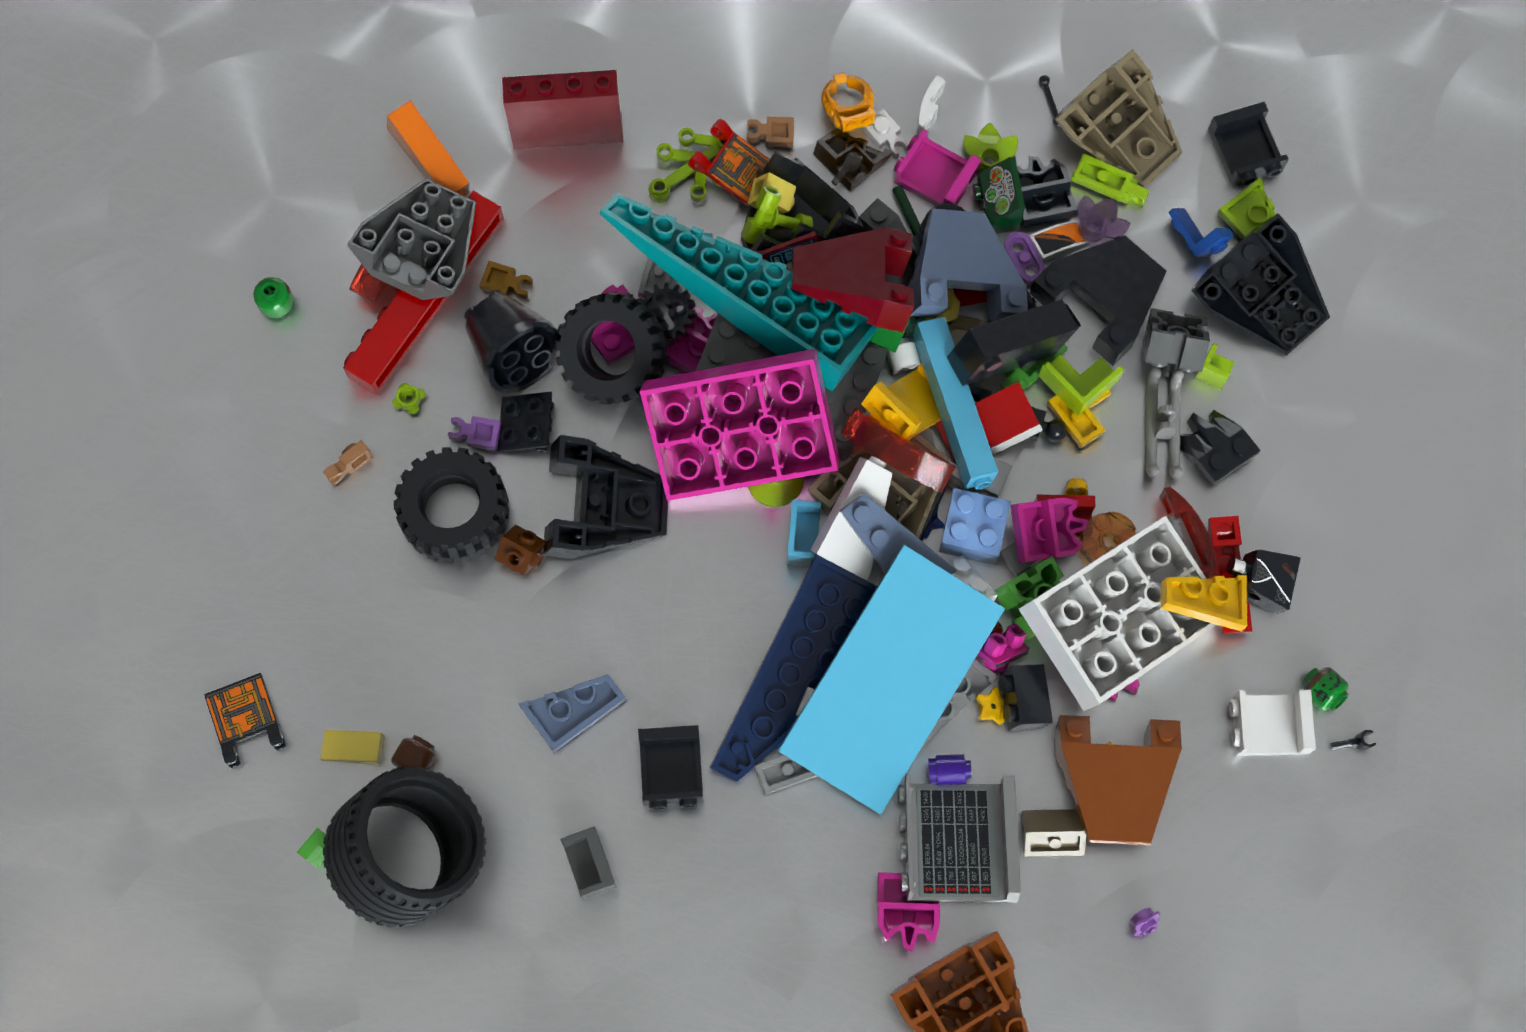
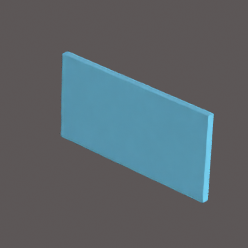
[777,545,1005,815]

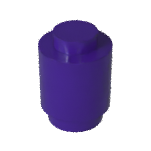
[928,754,972,785]

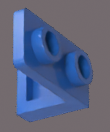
[1168,208,1235,257]

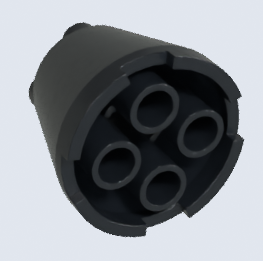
[464,290,561,392]

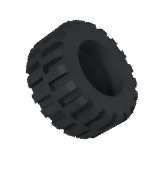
[554,292,670,405]
[393,447,510,564]

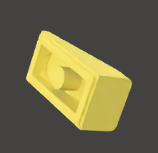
[320,730,385,765]

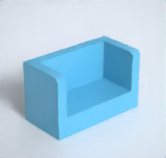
[787,500,821,567]

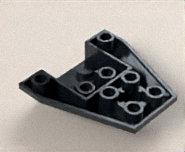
[1191,213,1330,355]

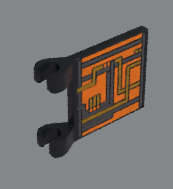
[204,672,286,768]

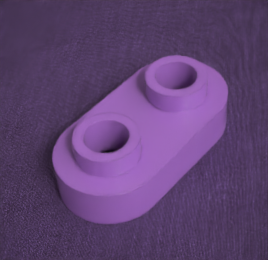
[1004,232,1046,285]

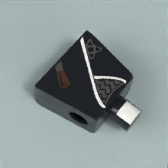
[1226,550,1301,614]

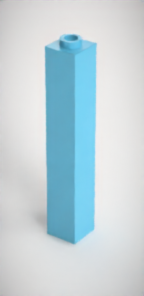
[913,317,999,489]

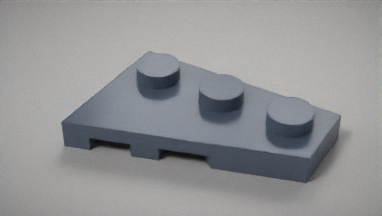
[519,674,626,753]

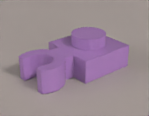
[448,416,502,451]

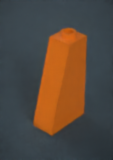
[387,100,470,197]

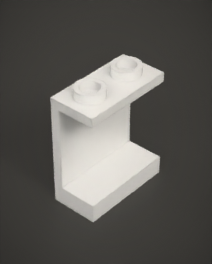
[1229,690,1316,755]

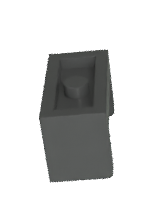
[560,826,617,900]

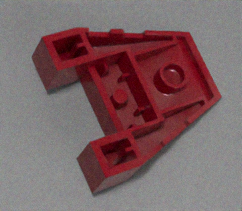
[791,227,914,333]

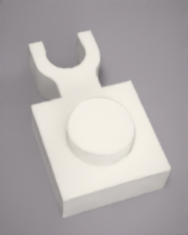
[862,109,909,160]

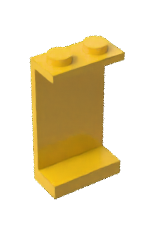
[861,362,941,444]

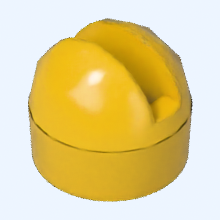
[1065,477,1088,495]

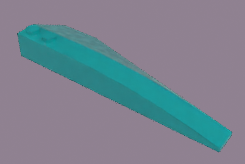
[599,193,879,392]

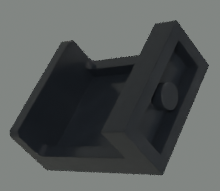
[1208,101,1289,186]
[638,725,704,810]

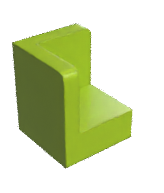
[1195,343,1235,390]

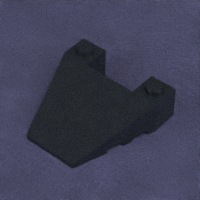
[1030,235,1167,366]
[543,435,668,559]

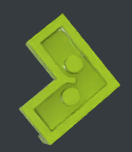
[1039,355,1124,416]

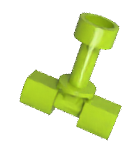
[741,185,813,244]

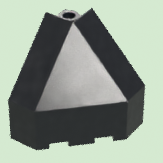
[741,151,864,251]

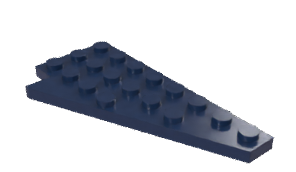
[709,555,877,782]

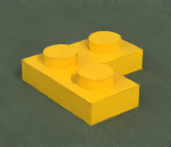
[1047,390,1111,449]

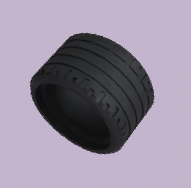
[323,766,486,927]

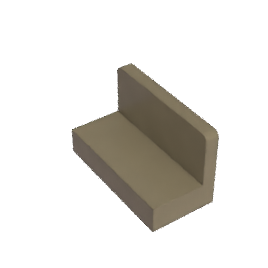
[1021,809,1086,857]

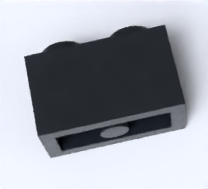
[998,664,1053,731]

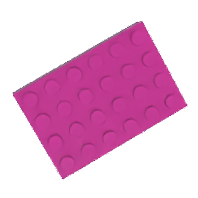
[640,349,840,501]

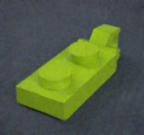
[1071,154,1150,206]

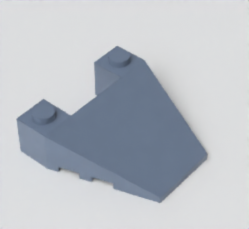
[908,208,1028,322]

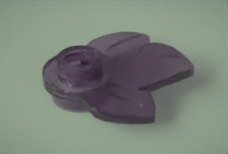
[1077,196,1130,242]

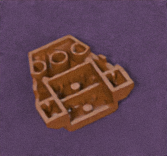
[890,931,1028,1032]

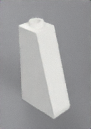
[811,456,892,580]

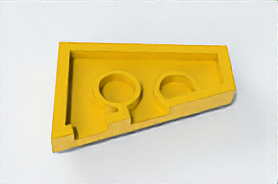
[1161,575,1247,631]

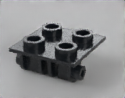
[497,391,554,453]

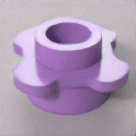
[1130,907,1161,936]

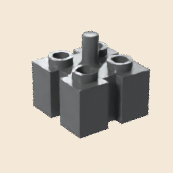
[1143,308,1210,377]

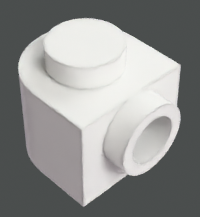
[887,338,921,375]

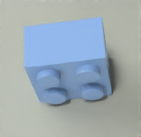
[939,488,1011,565]

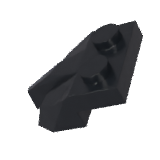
[1017,156,1078,227]
[1180,410,1261,485]

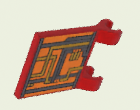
[688,119,770,207]

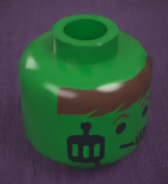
[253,277,294,318]
[1304,667,1349,711]

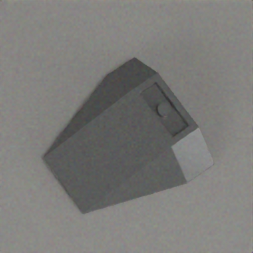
[348,178,476,300]

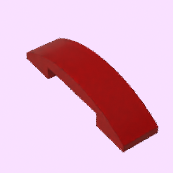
[1208,516,1253,634]

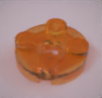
[1080,512,1136,563]

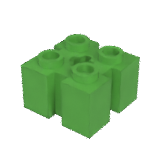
[994,556,1064,642]

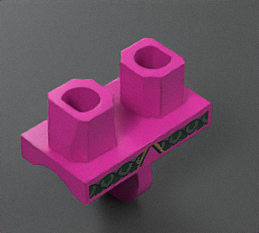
[977,624,1030,673]

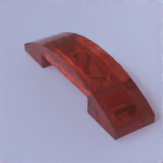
[841,408,956,492]
[1159,486,1217,579]

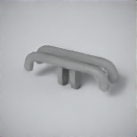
[1145,367,1184,479]

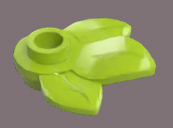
[963,123,1018,171]

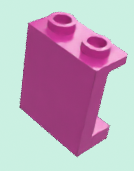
[893,129,981,206]

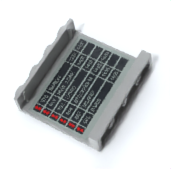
[898,775,1021,902]

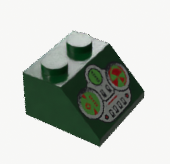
[973,156,1025,234]

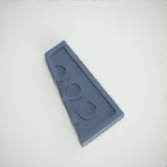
[839,493,957,575]

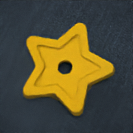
[976,687,1004,725]

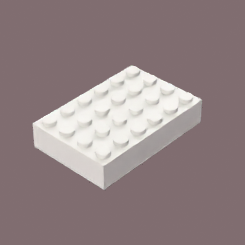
[1019,516,1217,711]

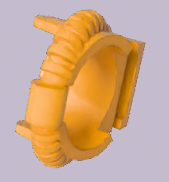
[821,72,876,132]

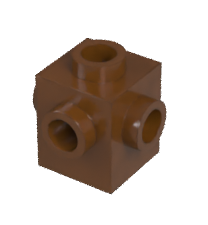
[495,524,546,576]

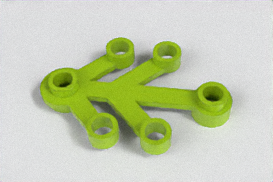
[648,128,724,203]

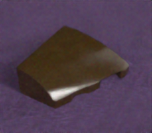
[813,128,892,190]

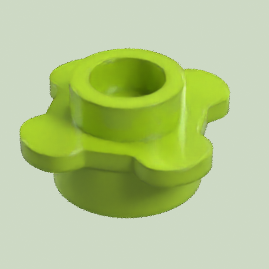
[392,383,426,415]

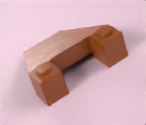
[1055,715,1182,845]

